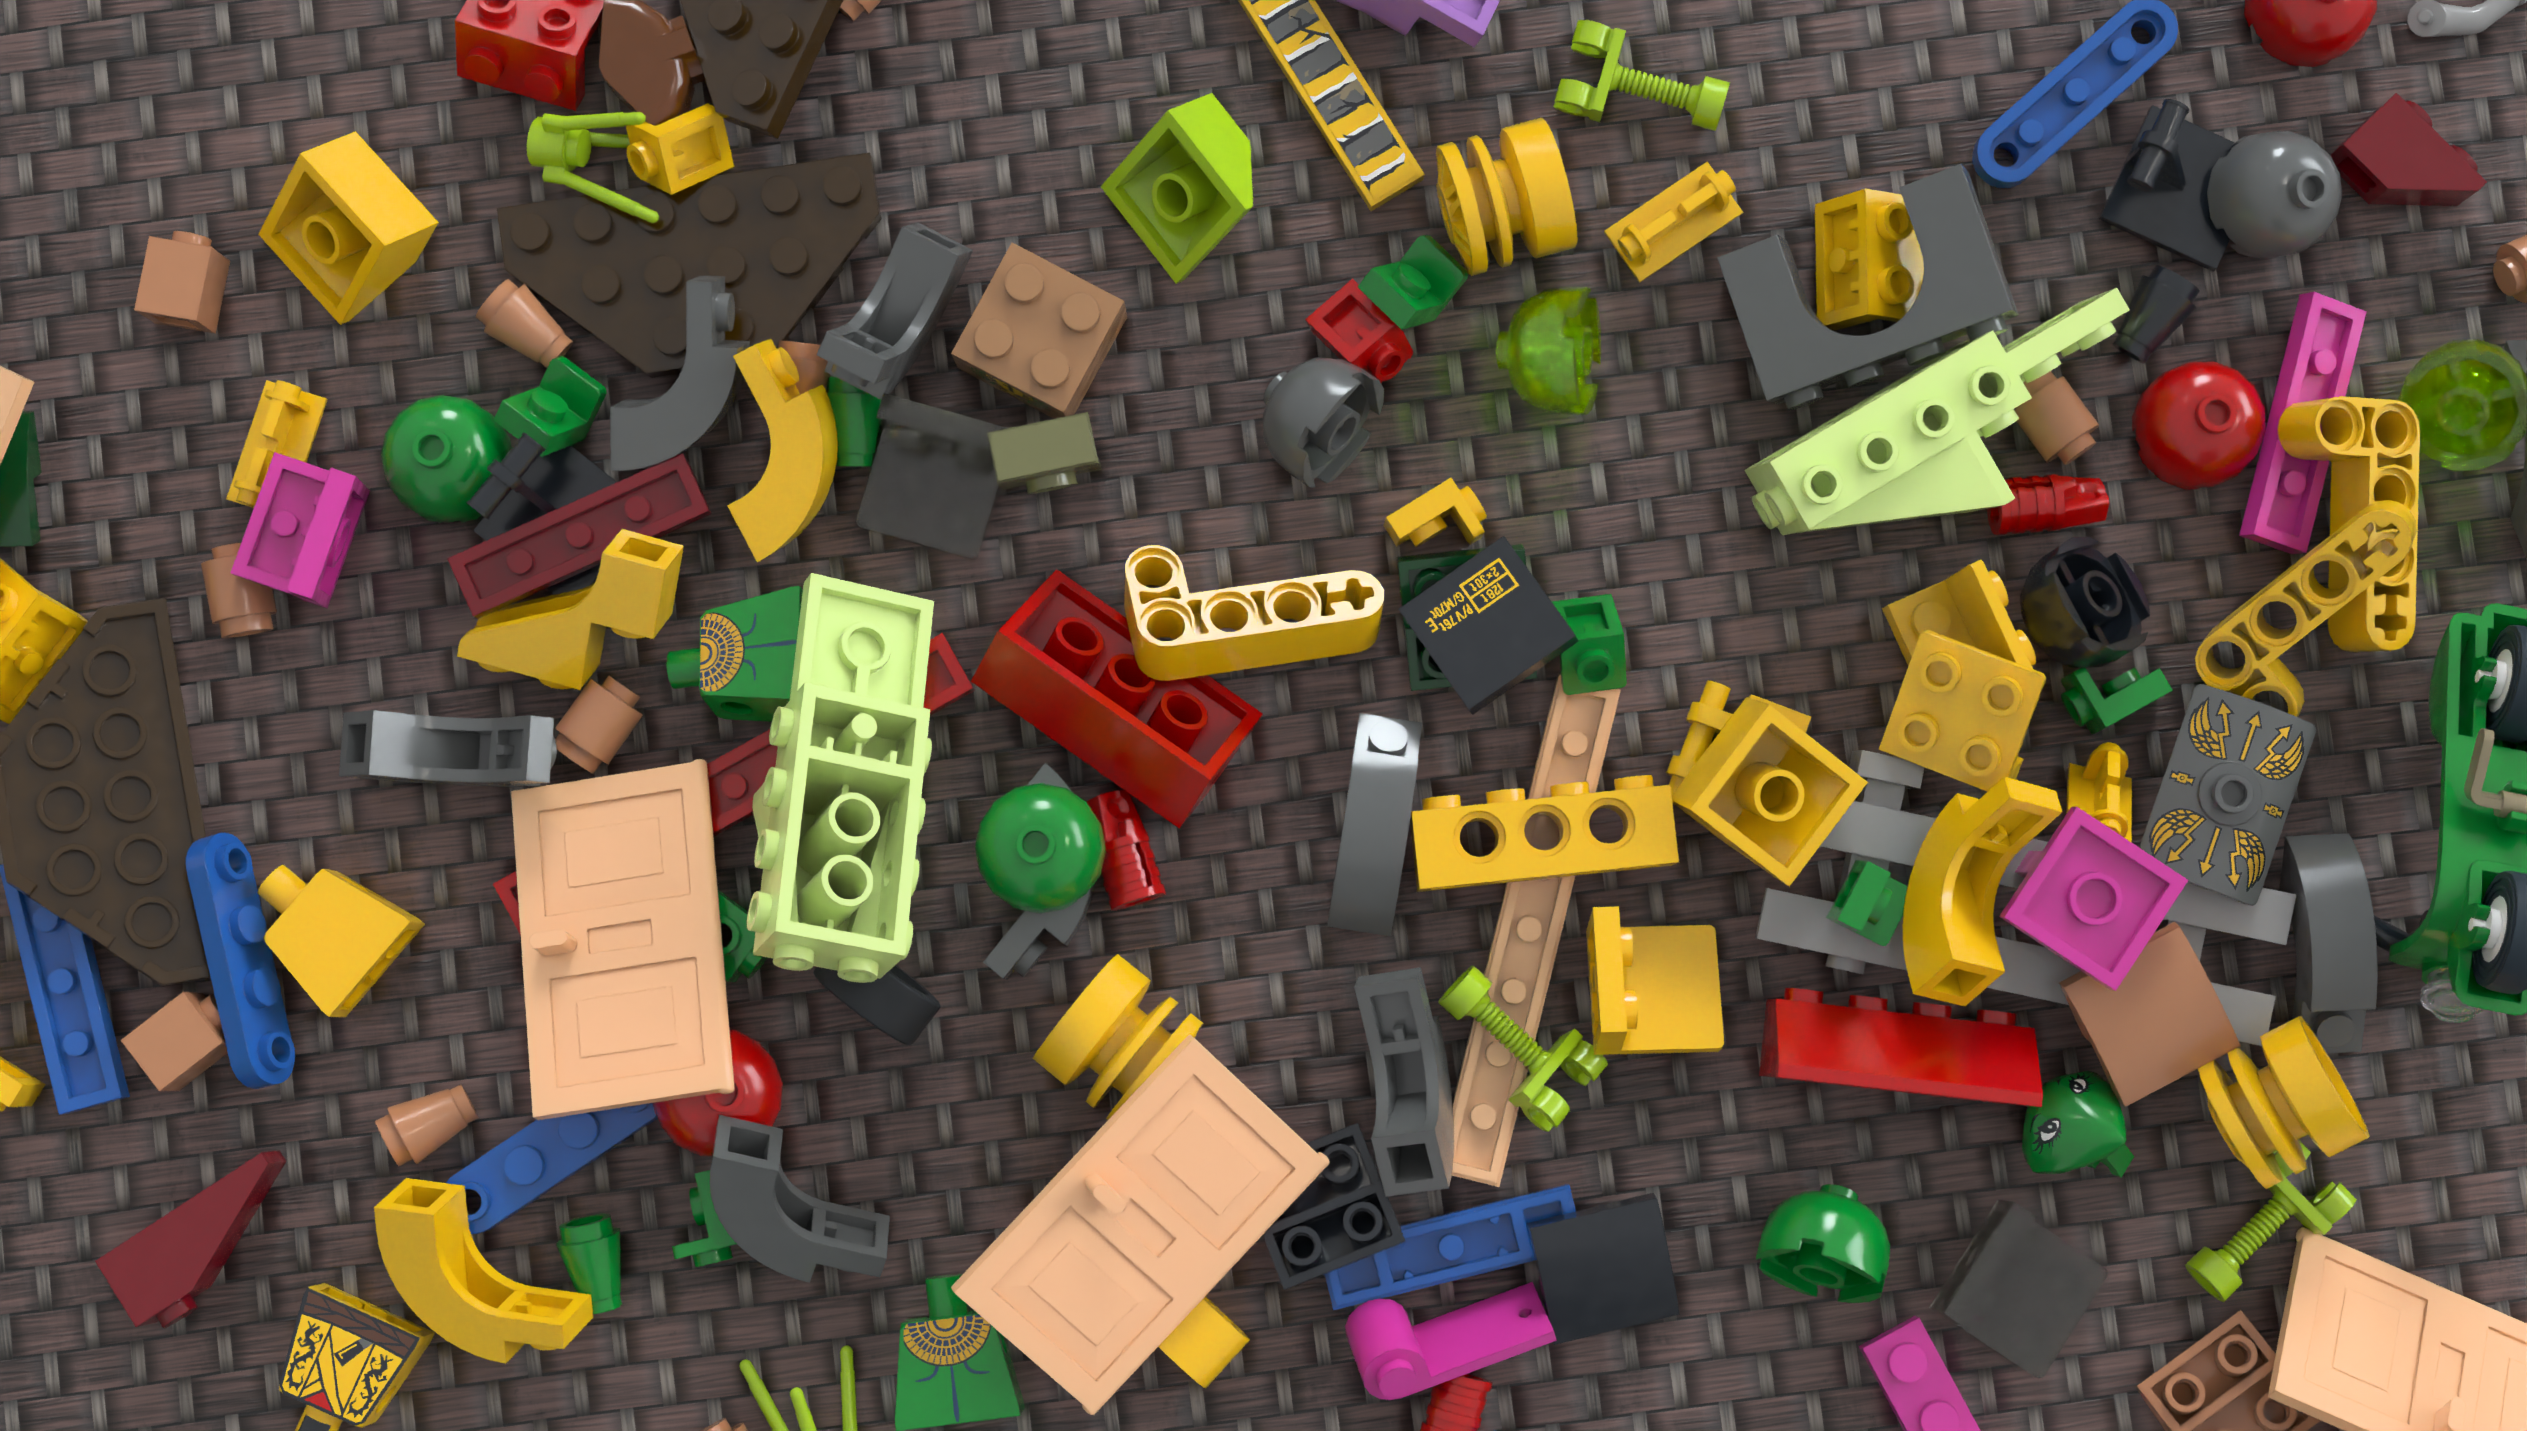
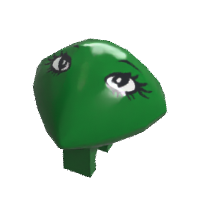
[2022,1071,2134,1177]

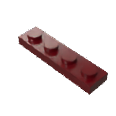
[447,453,712,619]

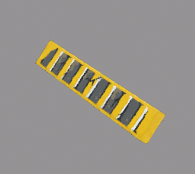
[1238,0,1425,211]

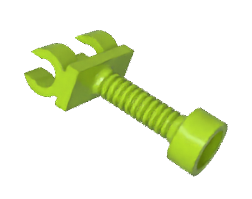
[1554,20,1730,131]
[1438,965,1608,1132]
[2185,1139,2357,1302]

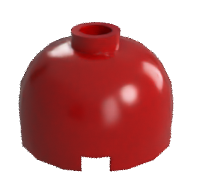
[2244,0,2377,67]
[2132,362,2266,490]
[652,1030,783,1157]

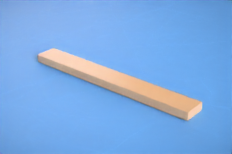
[1452,674,1621,1187]

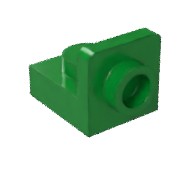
[1358,235,1468,330]
[493,356,607,457]
[1551,594,1627,695]
[2061,667,2173,735]
[1826,860,1908,946]
[672,1170,737,1267]

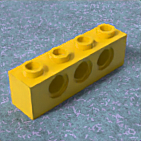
[1410,775,1679,892]

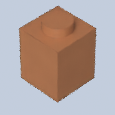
[134,231,230,334]
[121,992,228,1092]

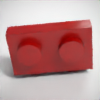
[455,0,604,111]

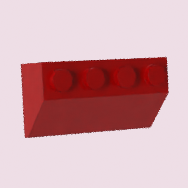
[970,569,1263,829]
[1759,988,2043,1107]

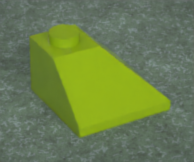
[1100,93,1253,284]

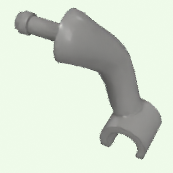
[2407,0,2527,37]

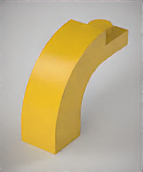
[1902,777,2062,1006]
[374,1178,593,1364]

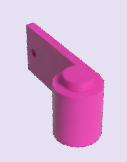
[1345,1282,1557,1400]

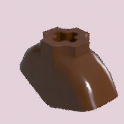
[599,0,705,126]

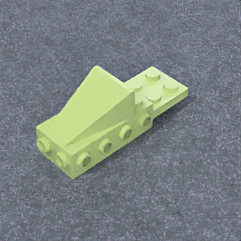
[1745,288,2130,535]
[747,573,934,983]

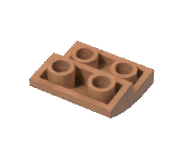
[2059,922,2241,1107]
[2136,1310,2321,1431]

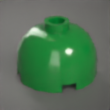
[381,395,512,523]
[975,783,1106,914]
[1756,1184,1890,1303]

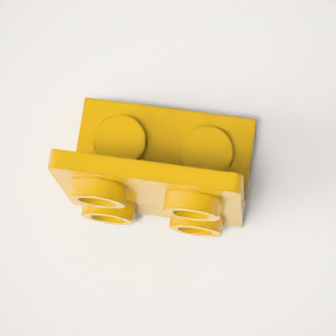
[1815,188,1924,330]
[0,558,88,724]
[1882,559,2036,669]
[1879,630,2046,792]
[1586,906,1724,1055]

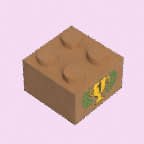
[951,243,1127,419]

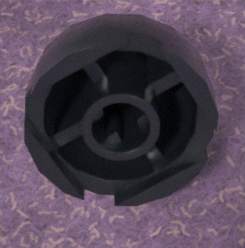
[2020,537,2150,668]

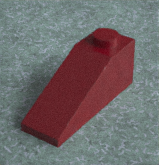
[95,1150,286,1329]

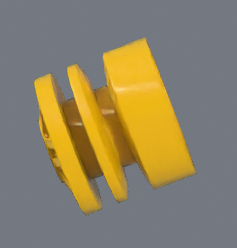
[1436,118,1577,276]
[1033,954,1204,1120]
[2198,1016,2370,1189]

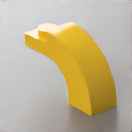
[727,339,838,562]

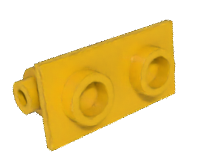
[1604,162,1743,283]
[226,380,328,508]
[2067,742,2132,843]

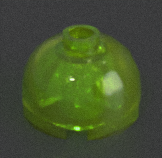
[1496,287,1601,415]
[2398,339,2527,471]

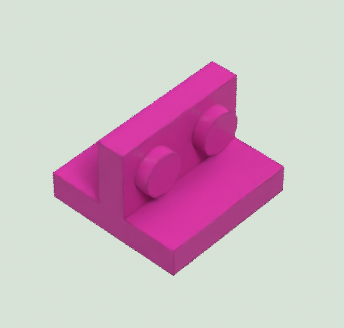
[230,452,370,609]
[1999,807,2188,991]

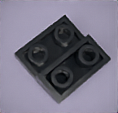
[1263,1123,1406,1291]
[1527,1193,1680,1345]

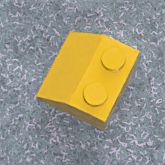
[258,131,439,325]
[1672,697,1868,887]

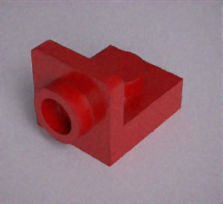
[1305,279,1413,383]

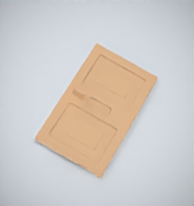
[511,759,735,1120]
[951,1034,1330,1415]
[2268,1227,2527,1431]

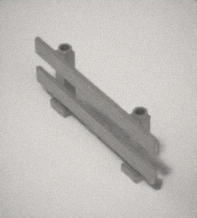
[1755,750,2296,1046]

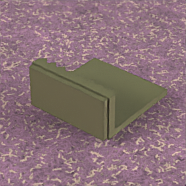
[987,412,1101,494]

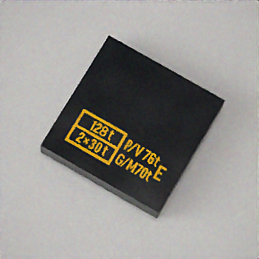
[1398,536,1579,715]

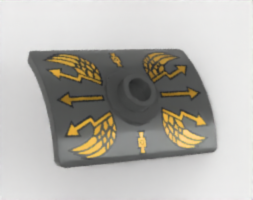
[2139,684,2316,906]

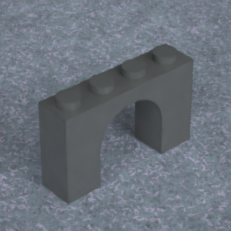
[1717,164,2019,410]

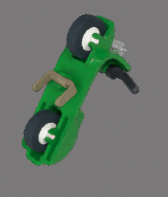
[2374,603,2527,1023]

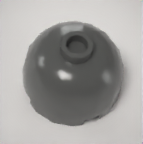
[2207,131,2342,260]
[1263,357,1384,487]

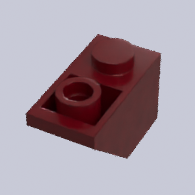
[2330,93,2487,206]

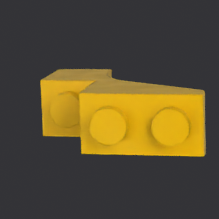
[457,529,684,690]

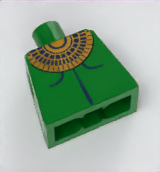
[667,586,803,722]
[895,1274,1024,1431]

